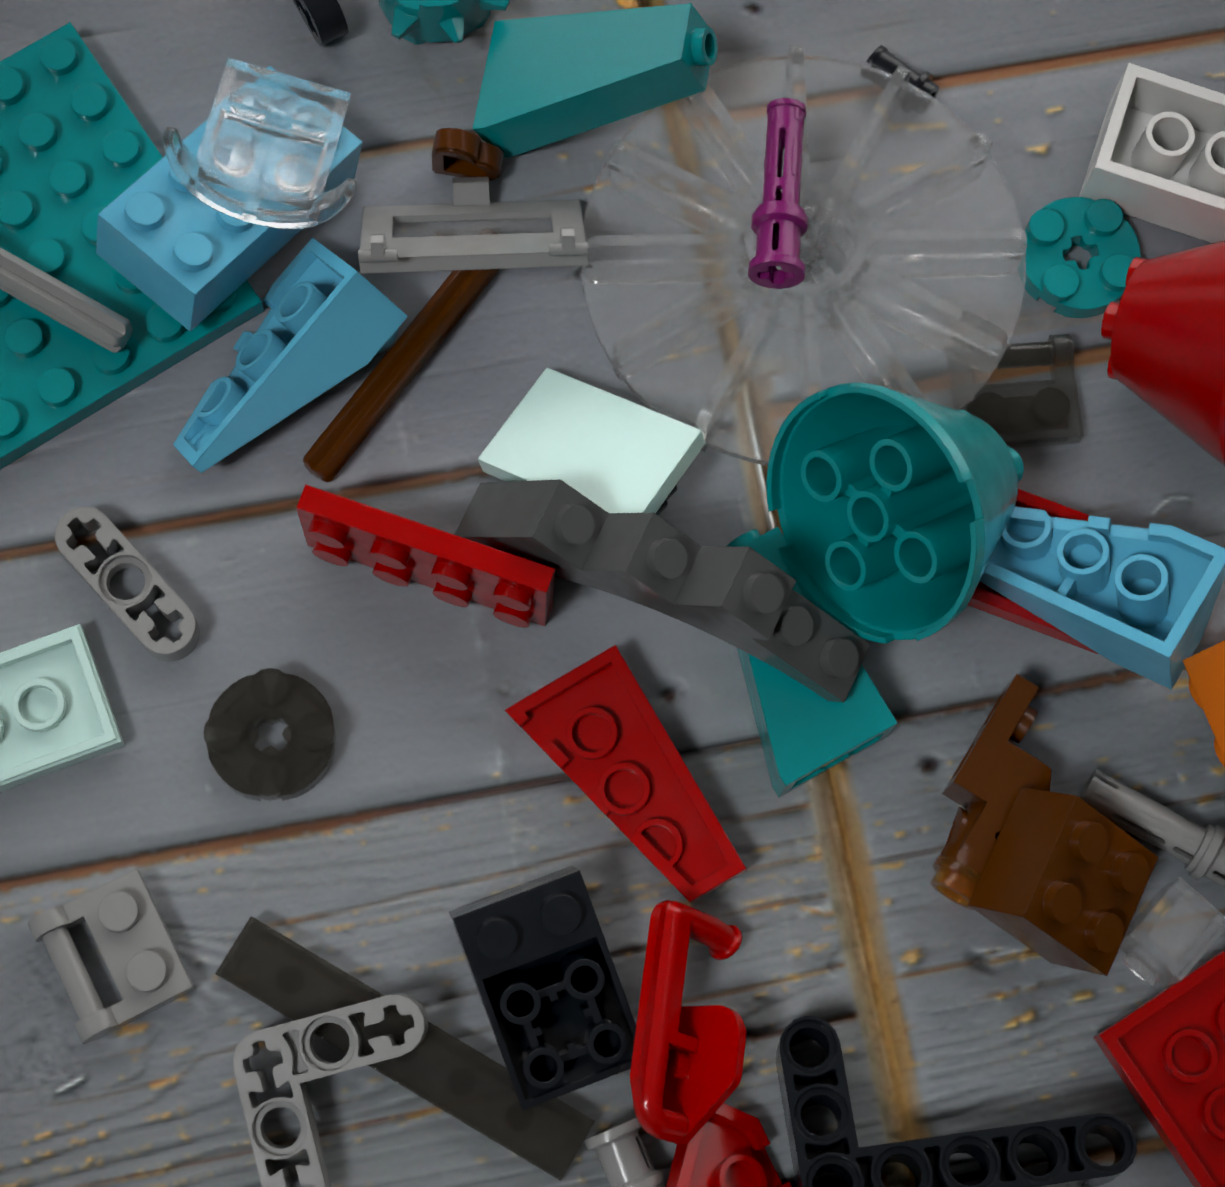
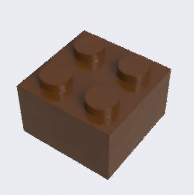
[968,787,1158,976]

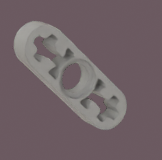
[55,507,200,662]

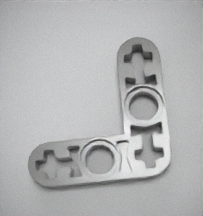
[233,993,429,1187]

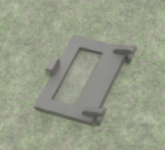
[358,177,588,274]

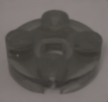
[203,668,336,801]

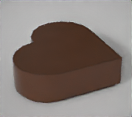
[432,128,504,181]

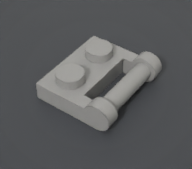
[28,869,196,1044]

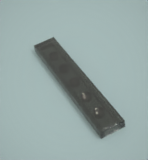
[215,916,595,1182]

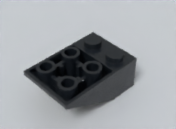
[449,866,636,1111]

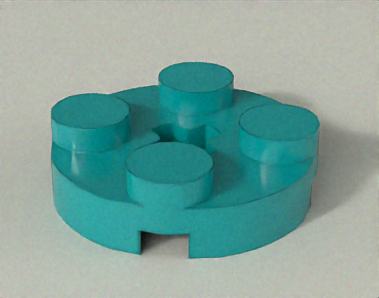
[1015,197,1141,318]

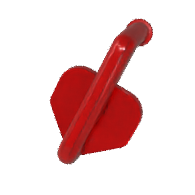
[630,900,746,1145]

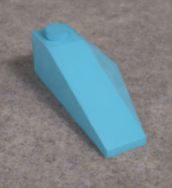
[173,237,408,473]
[980,506,1225,690]

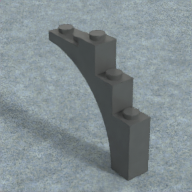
[454,479,870,702]

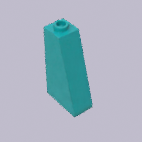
[472,3,718,157]
[726,526,897,798]

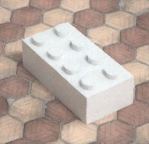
[1079,63,1225,243]

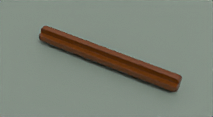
[303,233,500,482]

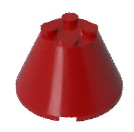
[1101,241,1225,467]

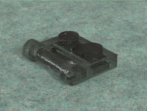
[945,333,1084,448]

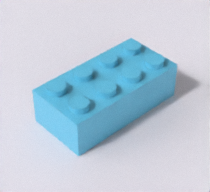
[96,66,363,332]

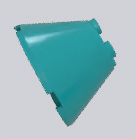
[766,382,1024,644]

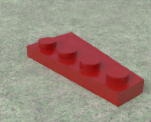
[504,645,748,904]

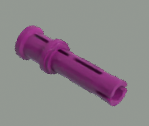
[748,98,808,289]

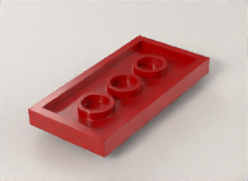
[296,484,555,628]

